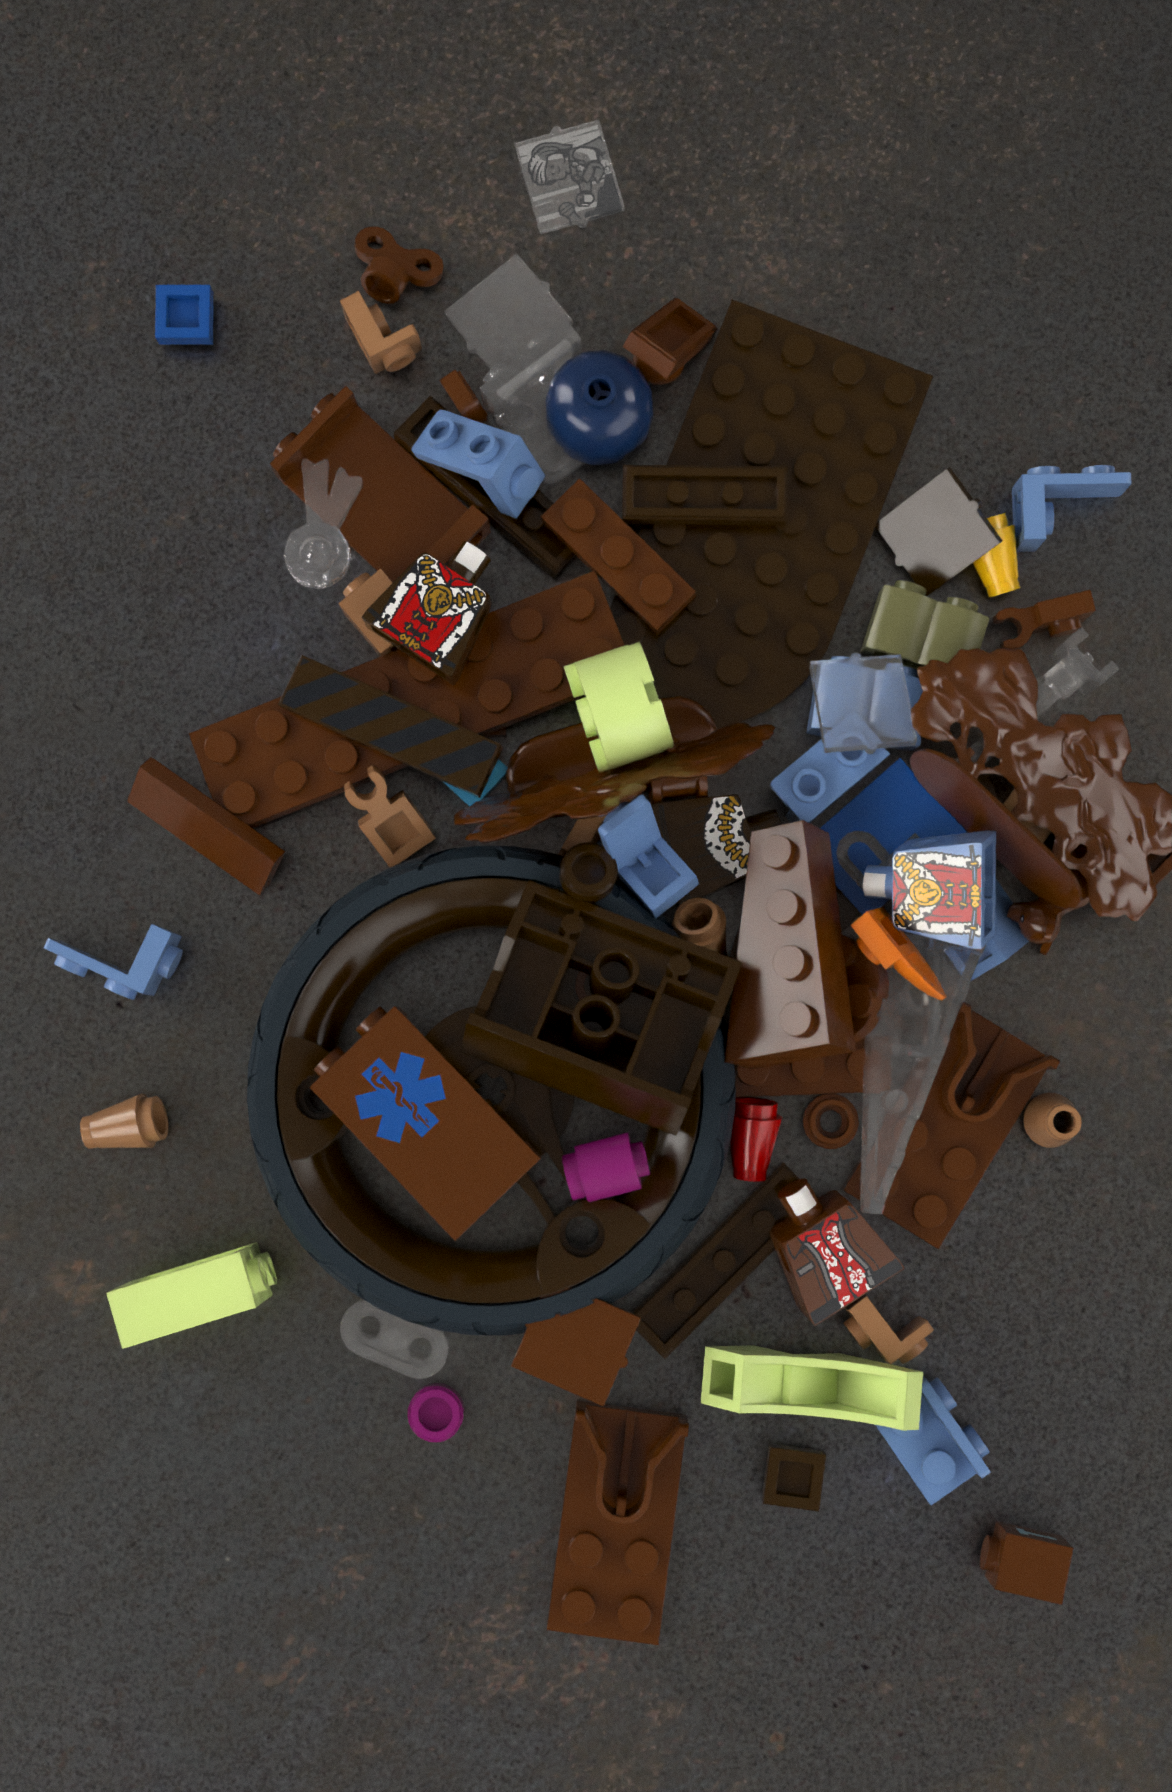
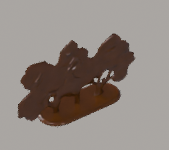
[910,648,1172,921]
[454,696,776,843]

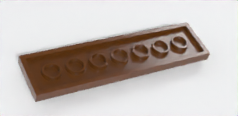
[189,570,624,828]

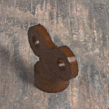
[354,226,444,304]

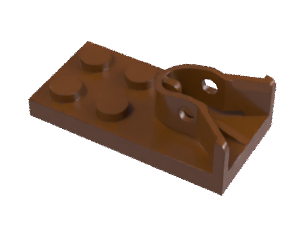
[841,1001,1060,1249]
[547,1400,689,1645]

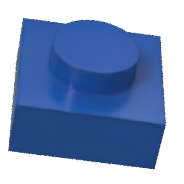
[155,285,214,345]

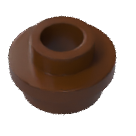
[803,1094,859,1149]

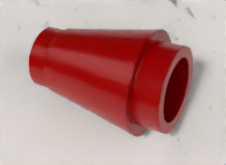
[730,1097,782,1182]

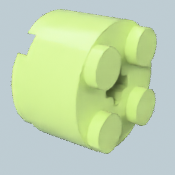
[563,642,674,773]

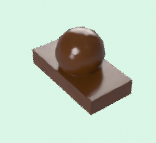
[623,298,718,385]

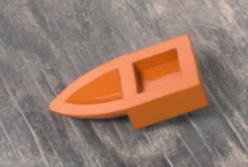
[851,907,947,1001]

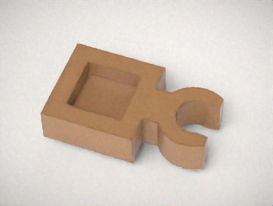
[344,765,436,867]

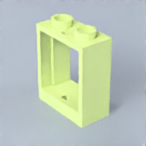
[106,1242,277,1349]

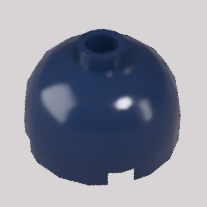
[545,350,653,465]

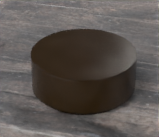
[559,842,618,903]

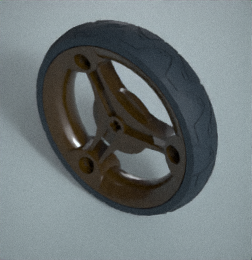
[247,845,736,1336]

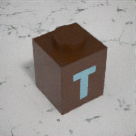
[980,1521,1074,1605]

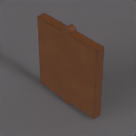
[511,1287,641,1407]

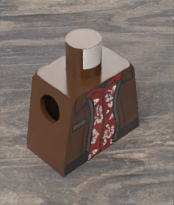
[770,1178,905,1326]

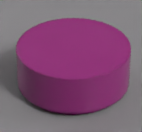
[407,1383,464,1442]

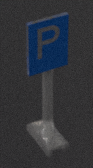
[820,627,1120,915]

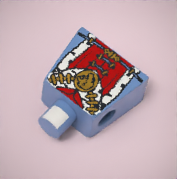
[863,830,996,949]

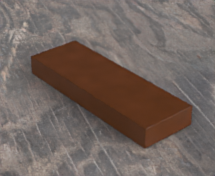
[127,757,285,896]

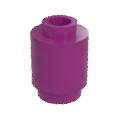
[562,1132,651,1202]

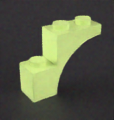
[701,1345,923,1431]

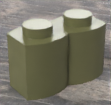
[860,580,989,670]

